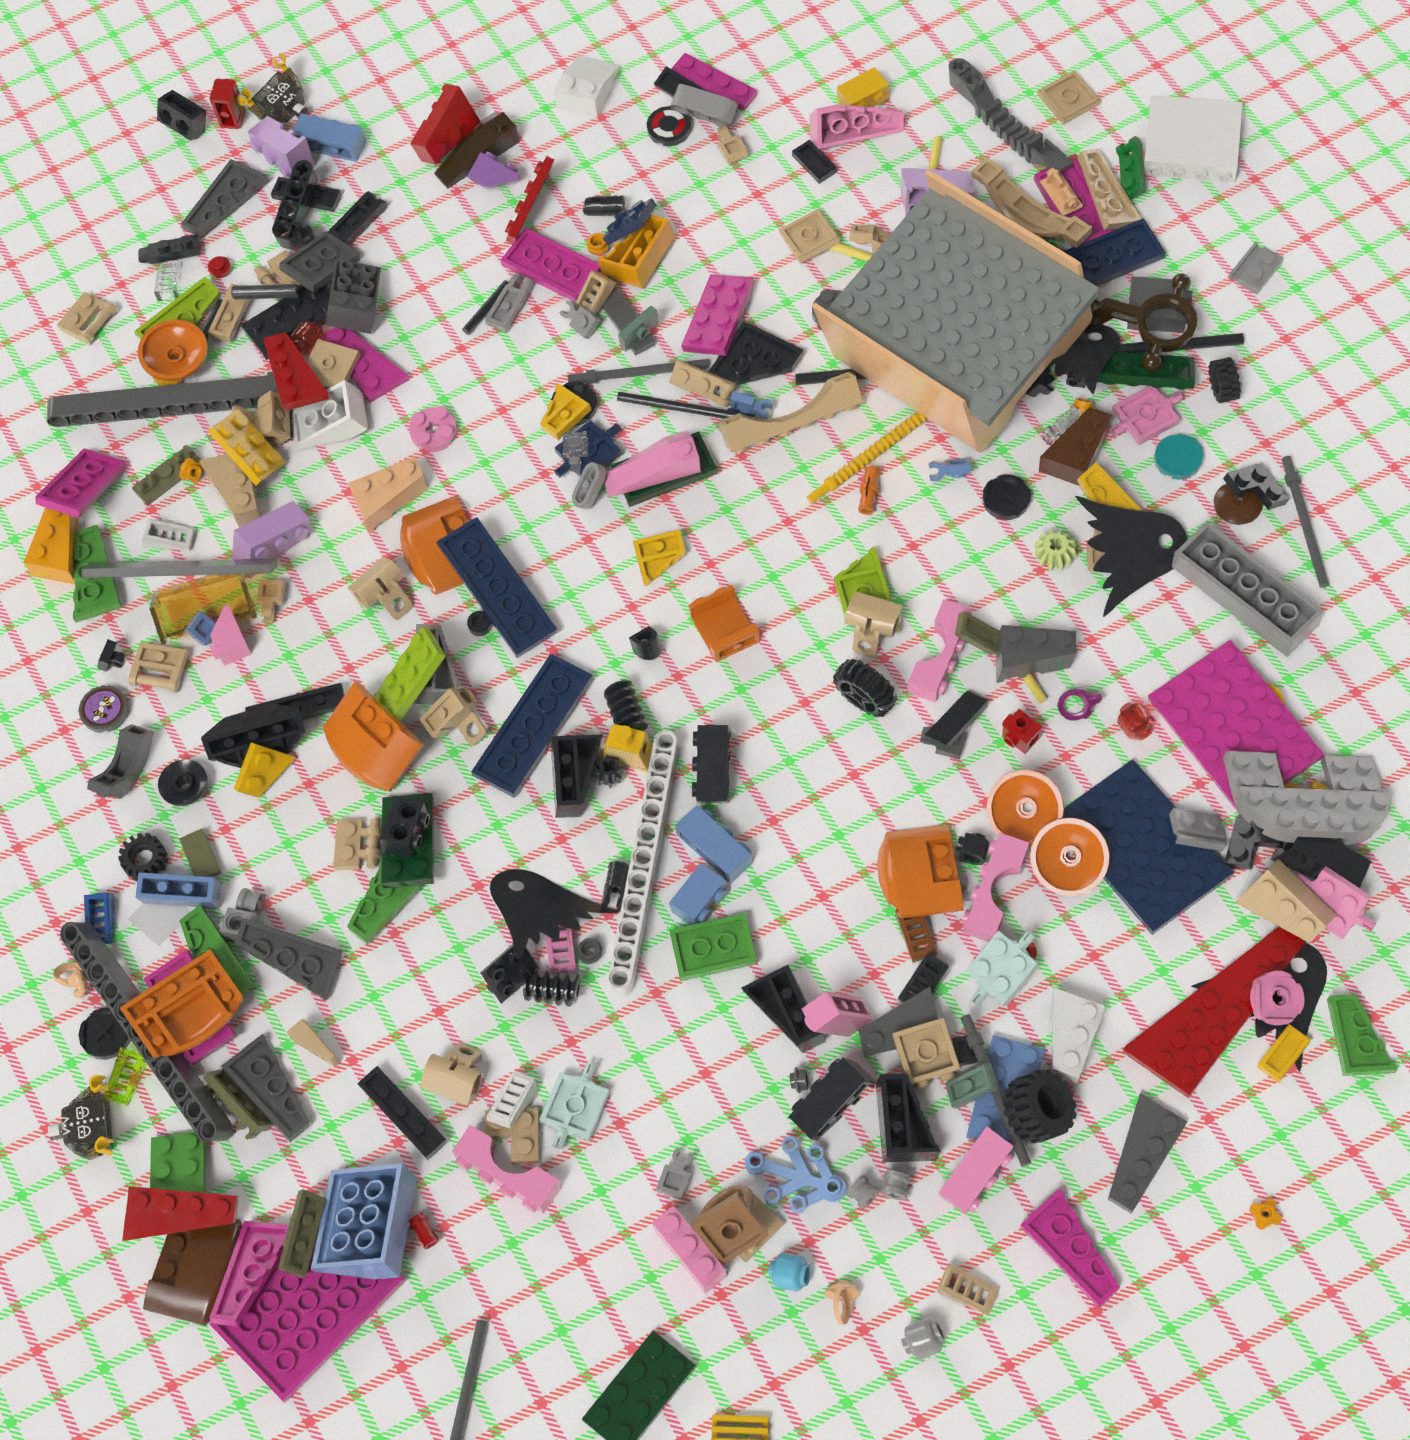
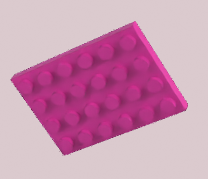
[1148,639,1325,815]
[209,1224,405,1403]

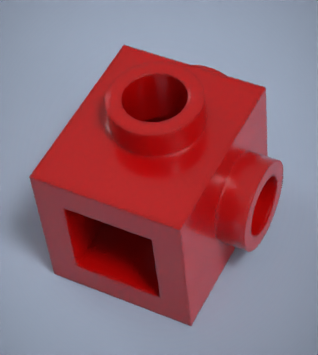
[1002,709,1043,755]

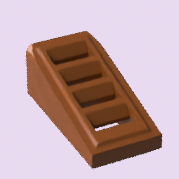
[895,909,937,963]

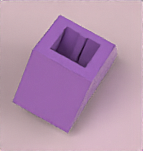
[467,152,520,189]

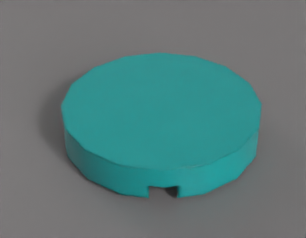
[1154,434,1204,480]

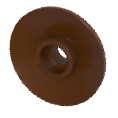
[1213,484,1263,525]

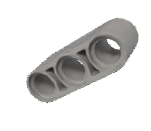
[670,84,738,127]

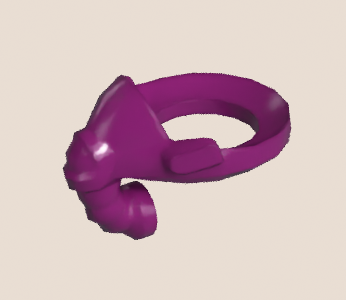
[1057,688,1102,721]

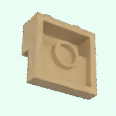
[892,1018,960,1090]

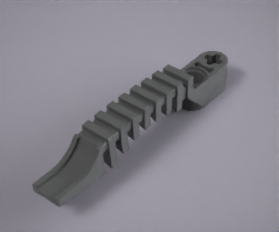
[948,58,1073,172]

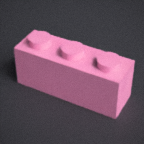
[802,991,874,1037]
[938,1127,1015,1214]
[652,1205,727,1294]

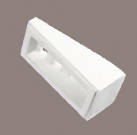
[142,518,195,551]
[487,1072,537,1129]

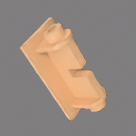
[1040,168,1083,216]

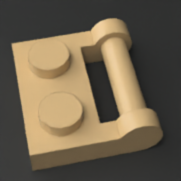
[57,292,117,345]
[128,642,189,693]

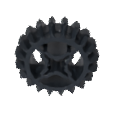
[833,659,897,717]

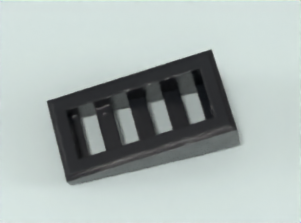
[898,953,950,1003]

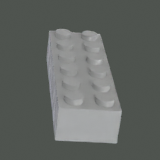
[1172,521,1324,657]

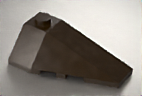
[434,112,520,189]

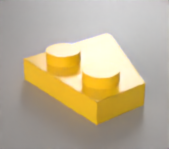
[540,383,591,441]
[633,529,686,587]
[233,742,295,798]

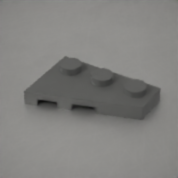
[858,987,938,1057]

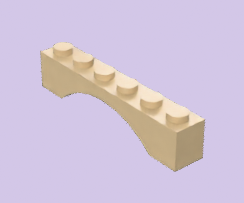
[717,372,863,453]

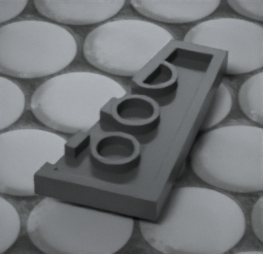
[181,159,269,237]
[234,918,343,1001]
[221,1034,310,1143]
[1108,1093,1188,1214]

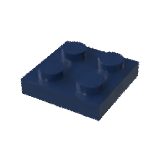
[603,198,657,245]

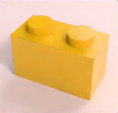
[837,67,889,107]

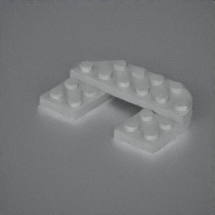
[1223,751,1390,845]

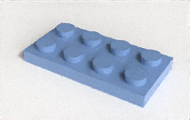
[966,1035,1045,1151]

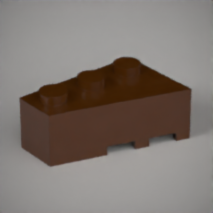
[1039,407,1112,486]

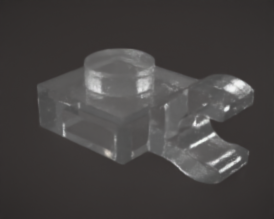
[563,431,588,472]

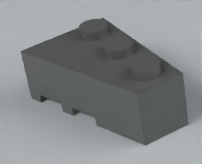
[996,625,1077,683]

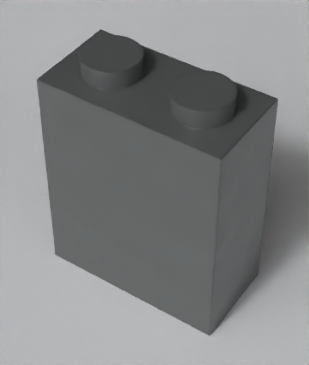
[1127,276,1192,333]

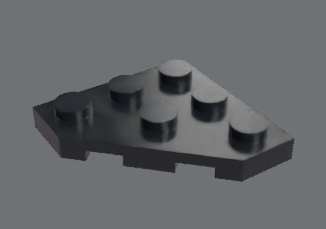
[708,321,804,386]

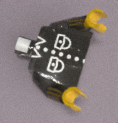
[237,53,308,124]
[48,1075,114,1160]

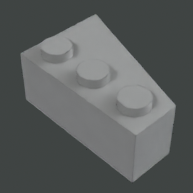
[414,624,458,705]

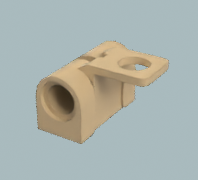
[232,390,290,447]
[347,557,413,620]
[844,591,902,657]
[419,686,488,746]
[419,1043,483,1106]

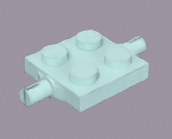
[965,930,1040,1007]
[539,1062,610,1150]

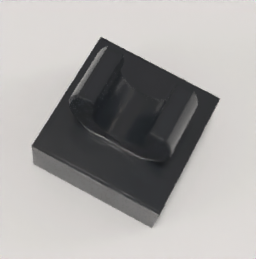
[1026,367,1054,397]
[97,639,126,672]

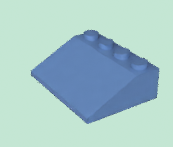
[311,1163,417,1279]

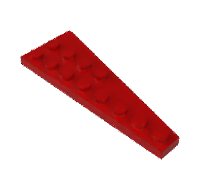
[1123,927,1307,1099]

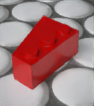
[410,83,481,164]

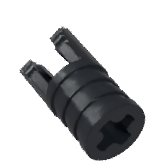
[583,195,625,216]
[601,861,630,911]

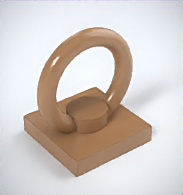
[691,1185,768,1265]

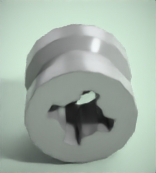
[236,888,265,916]
[880,1170,911,1200]
[846,1175,881,1210]

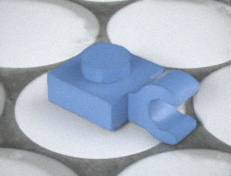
[730,391,773,419]
[928,458,971,481]

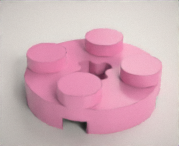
[409,406,457,452]
[1250,971,1304,1025]

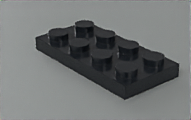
[241,285,330,360]

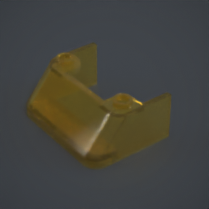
[149,574,258,645]

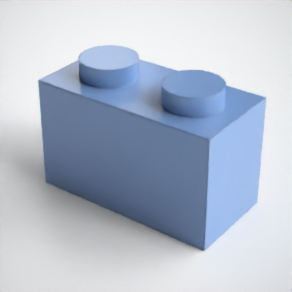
[669,863,727,925]

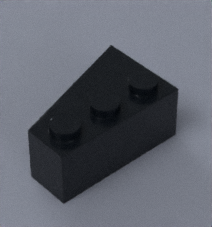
[692,725,731,803]
[551,734,603,818]
[1270,837,1372,888]
[788,1057,876,1141]

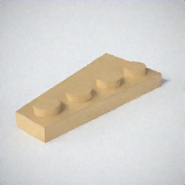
[1077,149,1142,230]

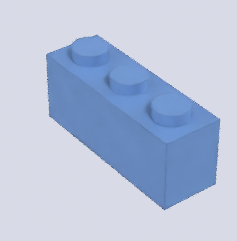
[293,113,366,162]
[675,805,752,884]
[135,873,222,908]

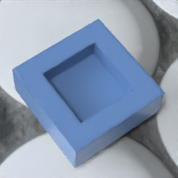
[184,611,216,646]

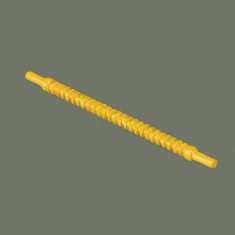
[806,411,926,504]

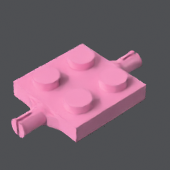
[1109,386,1183,445]
[1297,866,1377,939]

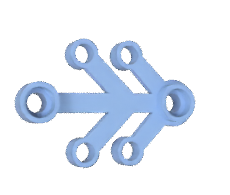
[745,1136,846,1214]

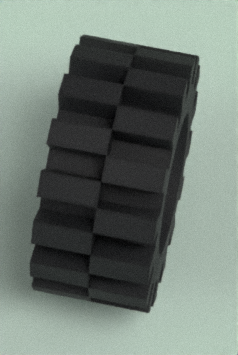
[1208,357,1241,403]
[118,833,168,882]

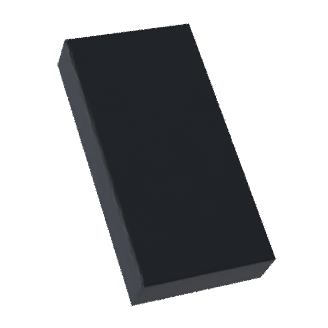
[792,139,837,184]

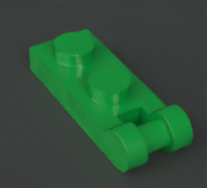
[1116,136,1146,200]

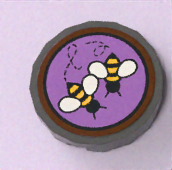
[78,685,129,733]

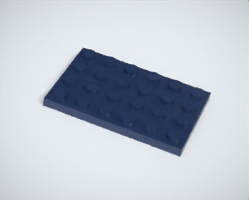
[1063,759,1234,935]

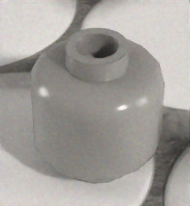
[901,1318,945,1360]

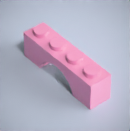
[908,599,972,703]
[961,833,1029,942]
[452,1125,562,1214]

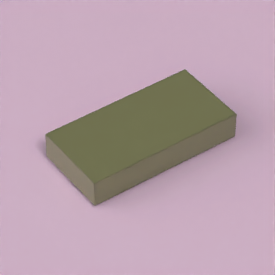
[955,611,999,655]
[179,828,222,877]

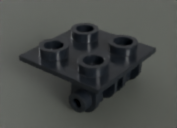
[480,944,540,1004]

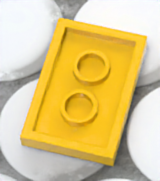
[207,409,285,486]

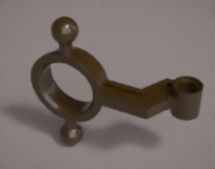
[1088,273,1197,371]

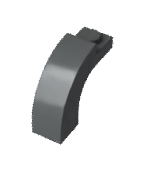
[87,724,154,799]

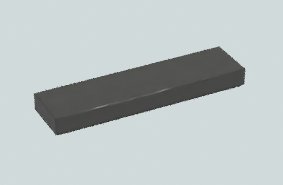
[592,276,655,356]

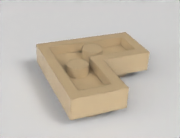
[485,1108,540,1164]

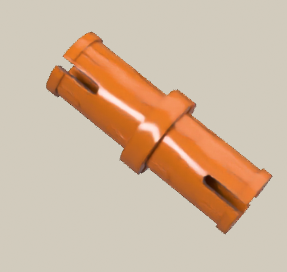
[858,466,880,515]

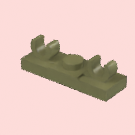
[132,445,201,506]
[203,1070,273,1140]
[278,1189,326,1278]

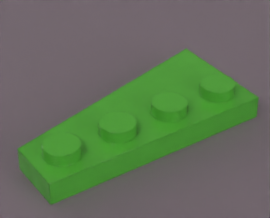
[73,524,122,623]
[179,905,256,995]

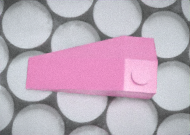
[809,104,904,149]
[604,431,701,498]

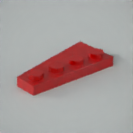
[504,155,555,244]
[263,332,329,411]
[122,1186,239,1241]

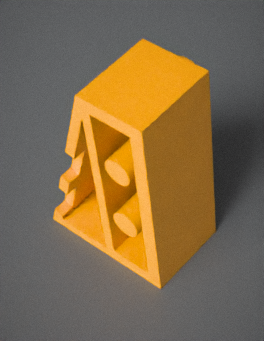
[597,214,675,289]
[23,508,78,584]

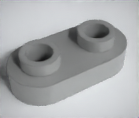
[572,462,606,509]

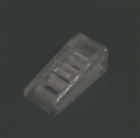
[154,260,183,301]

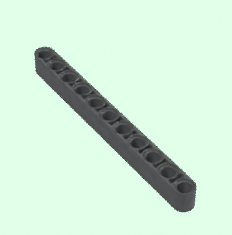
[46,375,279,427]
[60,922,233,1143]

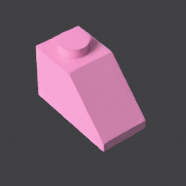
[210,605,251,666]

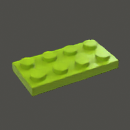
[373,626,446,722]

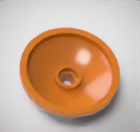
[138,319,208,381]
[986,770,1064,847]
[1030,818,1110,896]

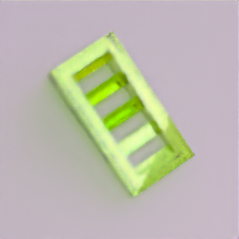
[103,1047,147,1106]

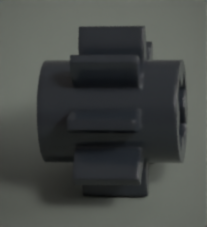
[593,755,625,788]

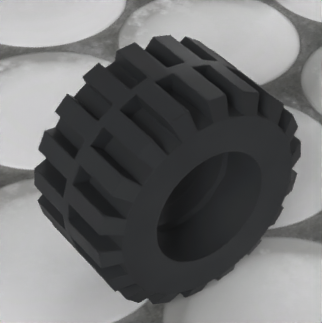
[1003,1069,1077,1144]

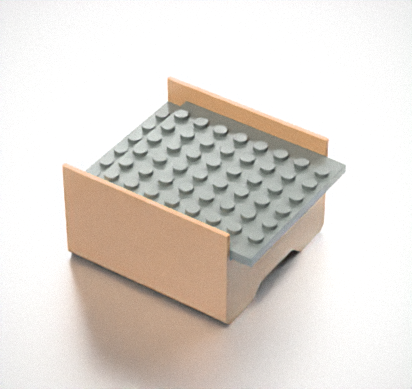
[812,170,1100,453]

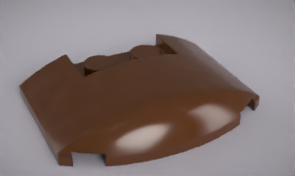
[143,1219,242,1326]

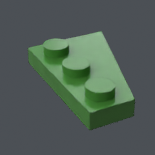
[347,859,420,945]
[1327,994,1398,1076]

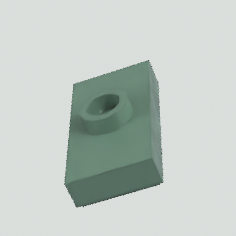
[618,305,659,352]
[945,1063,998,1109]

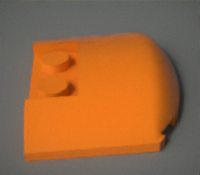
[400,496,468,595]
[323,681,424,791]
[877,824,964,919]
[120,950,244,1058]

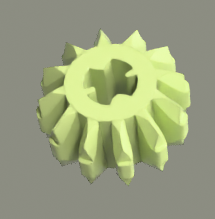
[1034,529,1076,571]

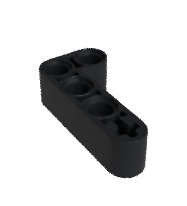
[272,160,318,251]

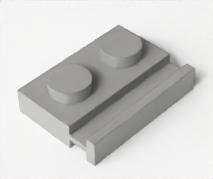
[1228,242,1284,295]
[1169,808,1227,851]

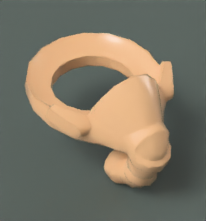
[53,962,87,998]
[824,1280,859,1325]

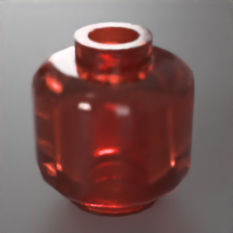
[290,321,325,355]
[1117,703,1155,740]

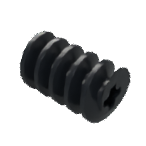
[604,680,648,731]
[523,969,580,1007]

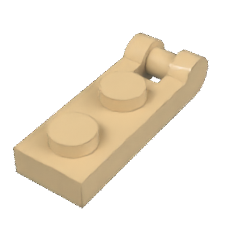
[208,284,253,343]
[669,360,736,407]

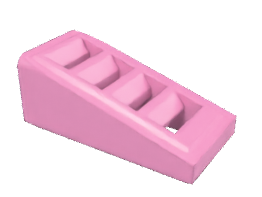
[546,925,576,975]

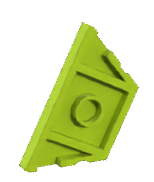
[834,547,900,633]

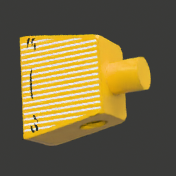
[602,724,653,772]

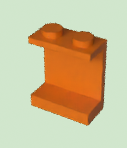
[688,585,760,663]

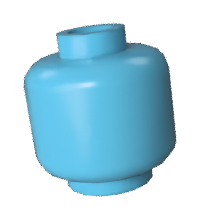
[768,1252,812,1292]

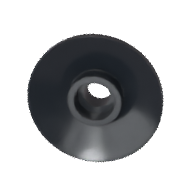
[158,759,208,806]

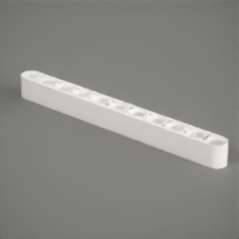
[608,730,679,997]

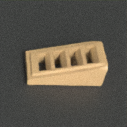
[576,271,616,315]
[287,1019,340,1067]
[937,1264,999,1316]

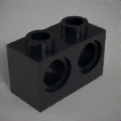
[157,89,206,141]
[379,797,430,858]

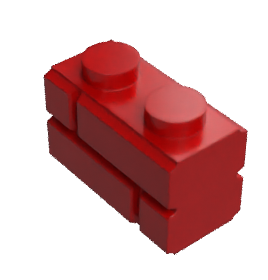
[209,78,246,129]

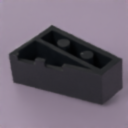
[741,965,826,1053]
[876,1073,941,1163]

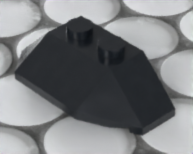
[201,703,306,768]

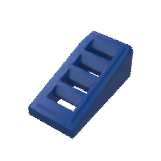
[84,892,114,944]

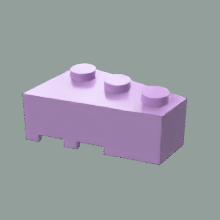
[247,116,315,177]
[901,168,974,216]
[232,501,310,579]

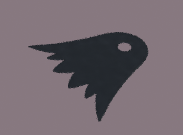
[1048,323,1120,394]
[1075,496,1188,617]
[490,869,620,959]
[1191,943,1327,1072]

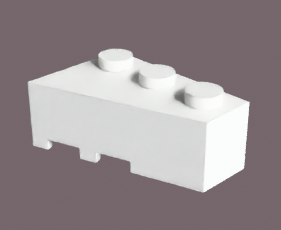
[1051,988,1105,1088]

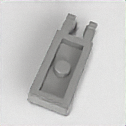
[485,273,534,332]

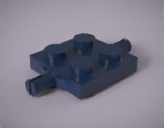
[554,420,622,478]

